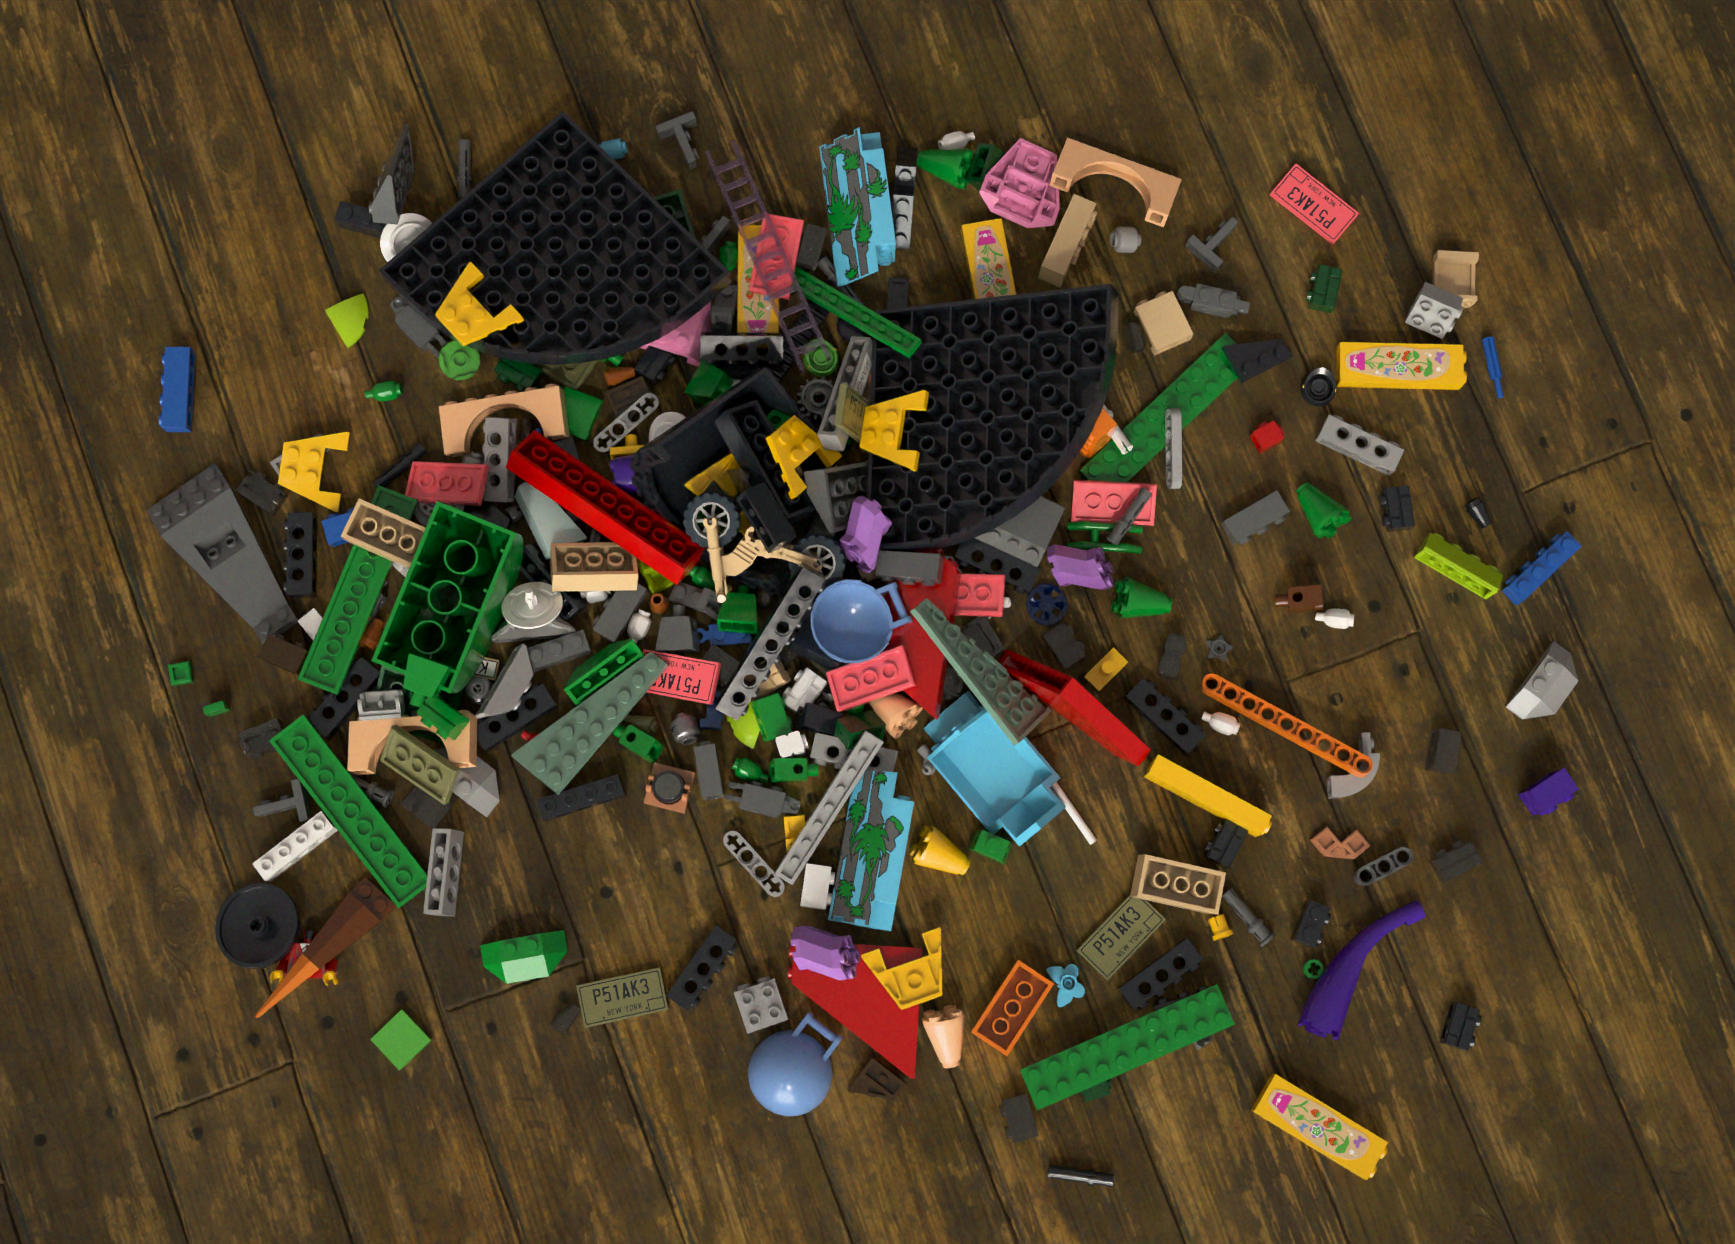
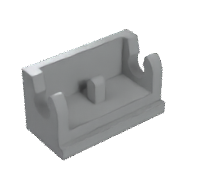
[357,689,406,721]

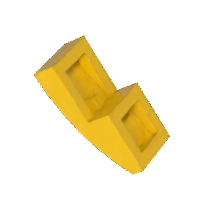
[784,814,806,851]

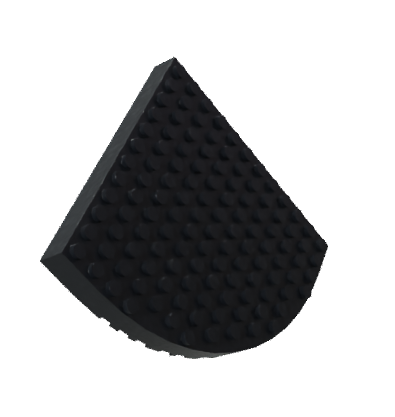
[378,111,732,365]
[867,284,1118,552]

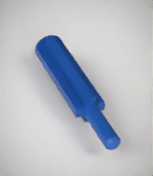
[1482,337,1504,399]

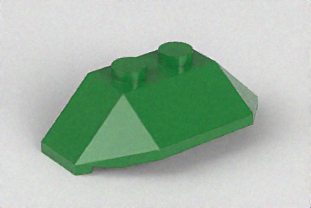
[563,638,644,705]
[480,930,568,984]

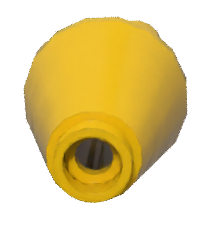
[909,825,970,875]

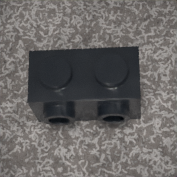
[1291,900,1331,948]

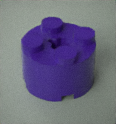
[610,454,638,497]

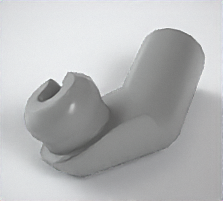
[917,744,936,775]

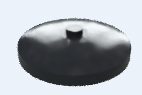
[215,883,300,969]

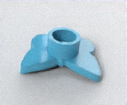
[1046,964,1085,1007]

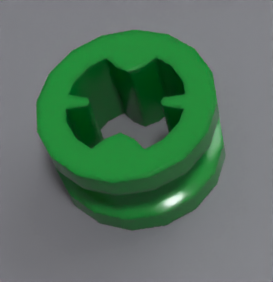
[1303,959,1324,979]

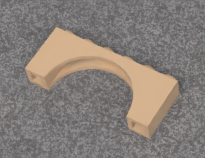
[1049,138,1182,227]
[439,384,570,458]
[347,710,477,775]

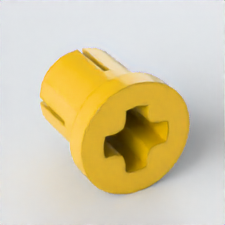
[1208,914,1234,941]

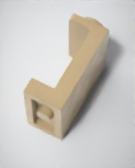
[1433,250,1479,308]
[1133,291,1193,356]

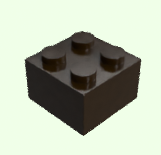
[258,633,310,676]

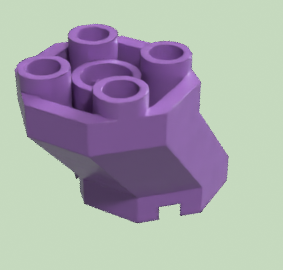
[839,496,892,573]
[1047,544,1114,590]
[791,926,860,980]

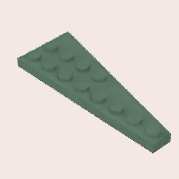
[910,598,1051,746]
[511,652,668,795]

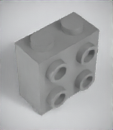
[1405,282,1464,339]
[734,976,789,1034]

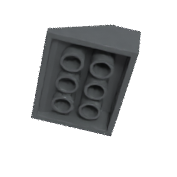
[369,124,415,225]
[804,461,868,533]
[974,496,1066,568]

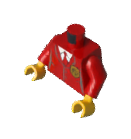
[270,931,338,986]

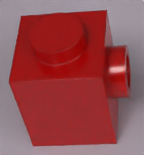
[1249,421,1284,454]

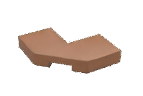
[1310,826,1370,859]

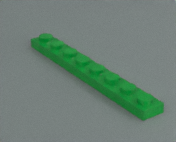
[791,266,922,358]

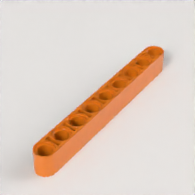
[1201,673,1373,778]

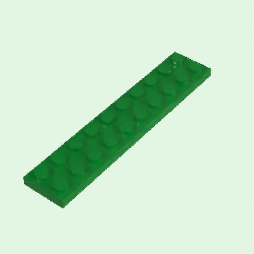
[1079,333,1238,482]
[298,485,418,695]
[269,715,428,909]
[1020,984,1235,1110]

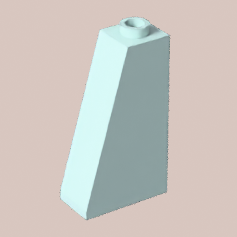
[515,482,587,560]

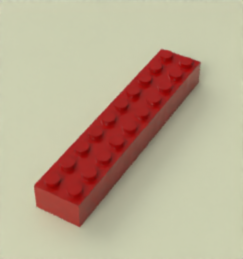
[505,430,705,585]

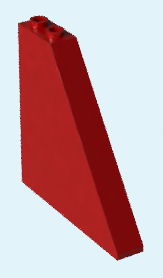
[882,549,961,720]
[998,649,1151,767]
[788,944,922,1079]

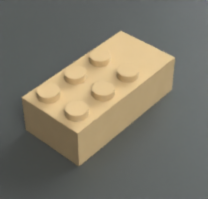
[1038,194,1098,288]
[341,498,425,569]
[550,542,638,592]
[1130,854,1226,915]

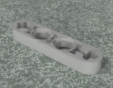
[593,393,659,453]
[1165,408,1182,489]
[723,831,785,897]

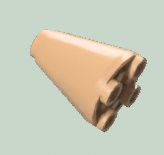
[869,692,922,739]
[922,1005,965,1068]

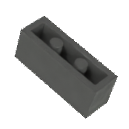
[1221,491,1290,546]
[875,550,944,586]
[592,583,648,643]
[527,630,593,673]

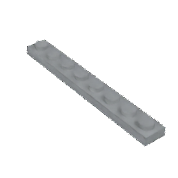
[774,730,883,885]

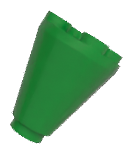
[917,148,973,190]
[1296,482,1352,539]
[1111,577,1172,619]

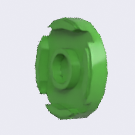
[438,340,480,380]

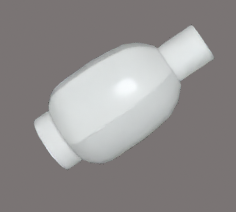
[938,131,975,149]
[627,609,651,644]
[1315,609,1354,629]
[1202,712,1241,735]

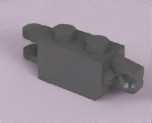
[1177,283,1250,318]
[390,296,447,358]
[725,781,801,818]

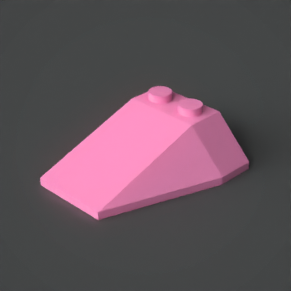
[979,138,1060,228]
[640,301,712,366]

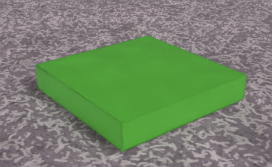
[370,1009,432,1071]

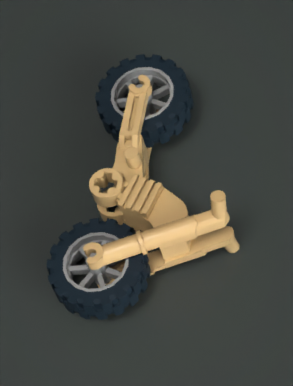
[683,491,846,603]

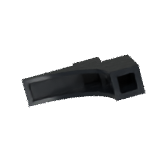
[892,146,918,249]
[779,586,840,670]

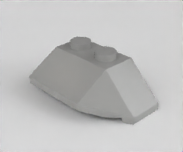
[491,615,577,643]
[1505,641,1578,720]
[475,644,533,718]
[434,748,500,817]

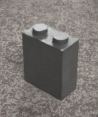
[694,741,725,801]

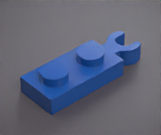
[698,624,752,647]

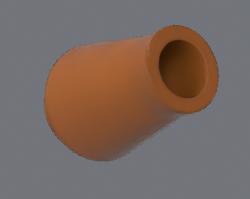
[604,366,635,387]
[649,593,670,614]
[359,618,385,651]

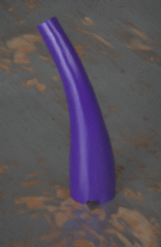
[1297,900,1425,1040]

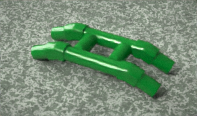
[1067,521,1143,554]

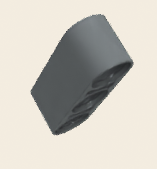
[1352,847,1413,886]

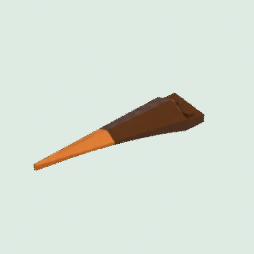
[255,877,397,1018]

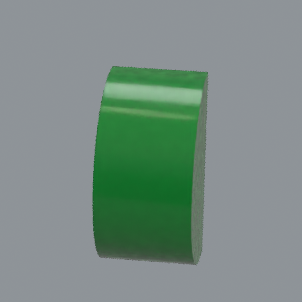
[371,501,523,694]

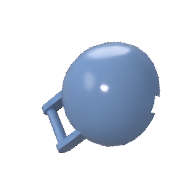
[811,579,913,663]
[748,1011,843,1116]

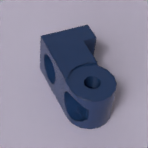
[700,690,723,731]

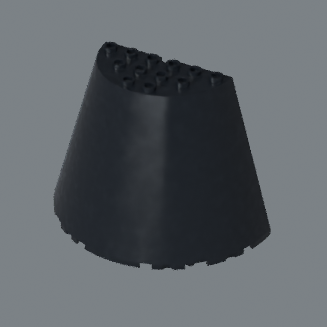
[630,367,837,595]

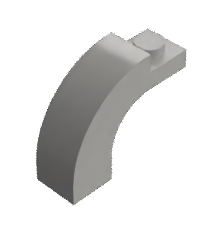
[1327,732,1380,799]

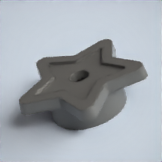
[1206,635,1233,661]

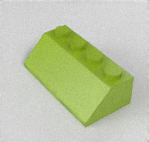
[1414,533,1503,599]

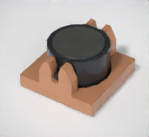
[644,762,695,814]

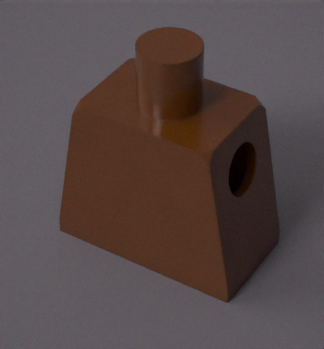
[1275,584,1323,612]

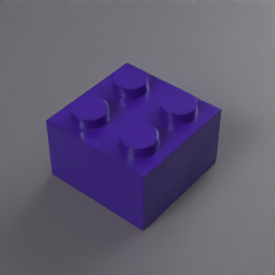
[1518,768,1579,816]

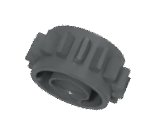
[797,376,834,422]

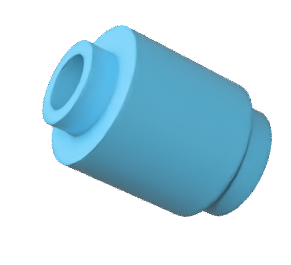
[599,138,628,160]

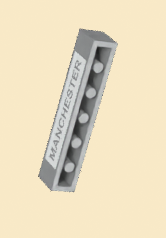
[817,336,873,451]

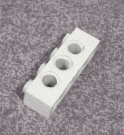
[253,811,338,882]

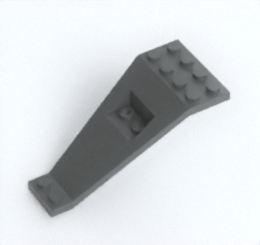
[146,463,298,644]

